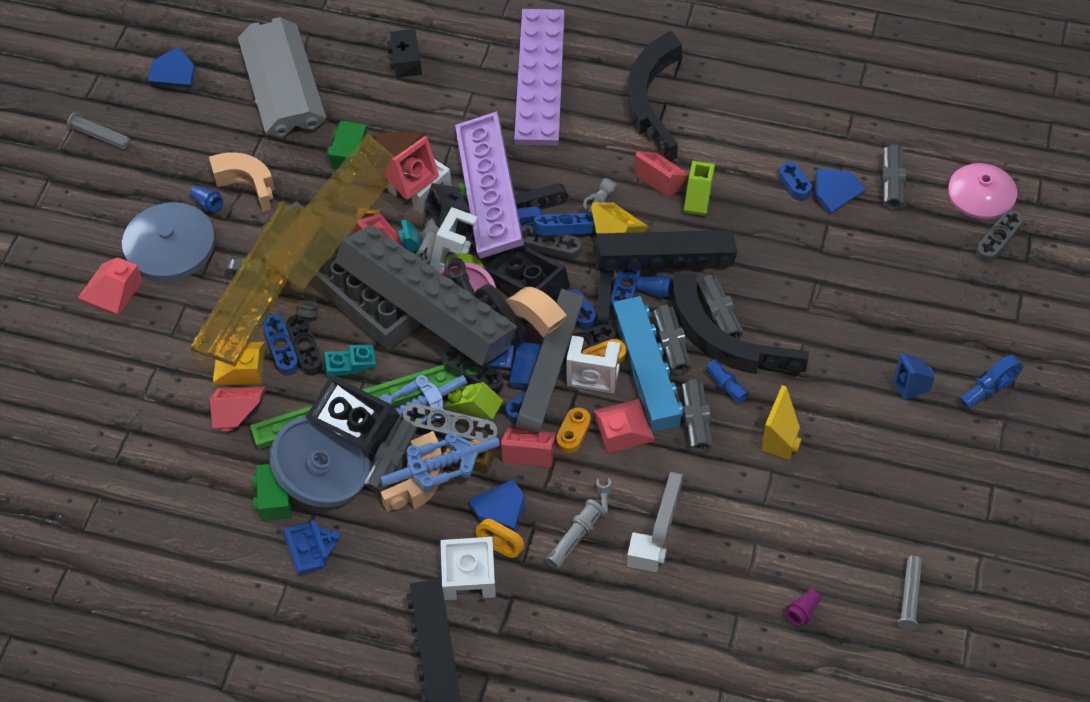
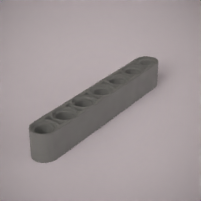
[515,289,585,434]

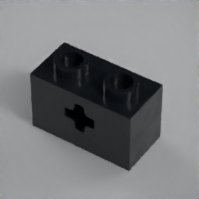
[387,29,422,78]
[425,183,470,230]

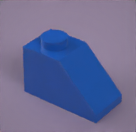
[893,353,934,400]

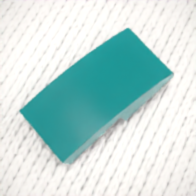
[398,220,423,260]
[323,345,376,377]

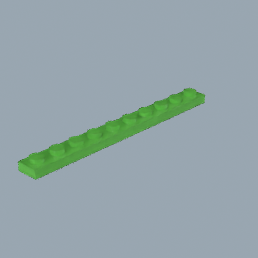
[250,360,487,450]

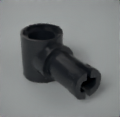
[444,257,475,297]

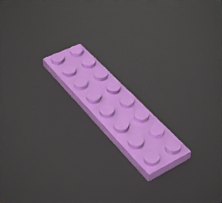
[514,9,564,146]
[455,111,524,259]

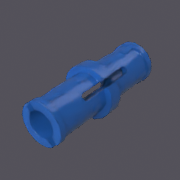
[705,359,749,404]

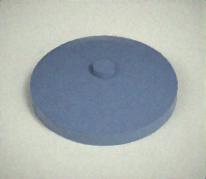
[122,202,215,281]
[270,416,369,507]

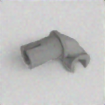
[583,178,617,211]

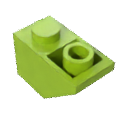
[684,161,715,216]
[444,382,503,420]

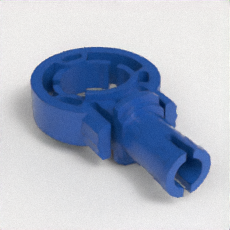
[960,355,1023,410]

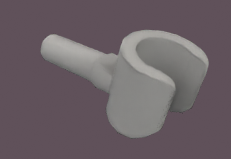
[596,478,611,515]

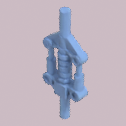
[380,375,467,434]
[380,433,500,492]

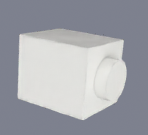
[627,532,667,572]

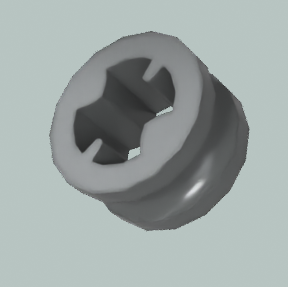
[297,300,319,318]

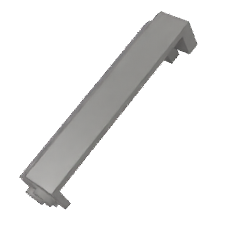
[238,17,326,138]

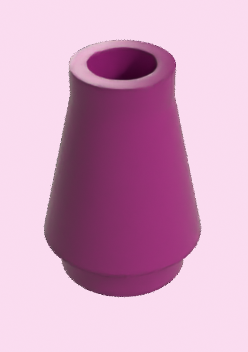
[785,589,821,627]

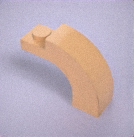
[209,153,275,212]
[506,287,567,338]
[381,431,443,512]

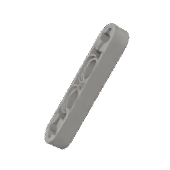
[403,404,497,442]
[652,472,683,545]

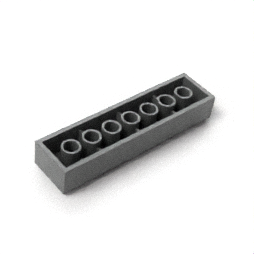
[261,201,422,351]
[335,225,518,366]

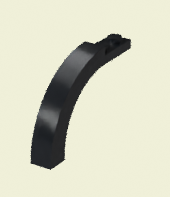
[628,31,682,161]
[672,271,809,374]

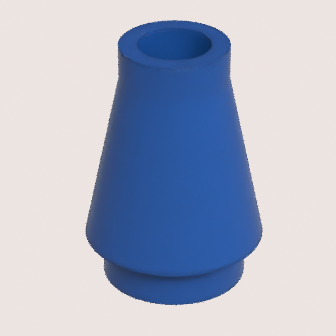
[190,186,223,212]
[637,275,673,299]

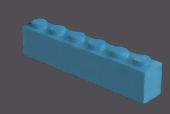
[613,296,684,433]

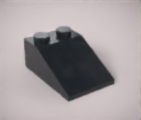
[483,245,570,301]
[306,375,400,457]

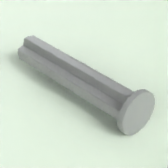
[67,112,130,149]
[897,555,922,631]

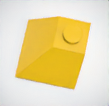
[591,202,649,233]
[213,342,265,385]
[761,385,802,460]

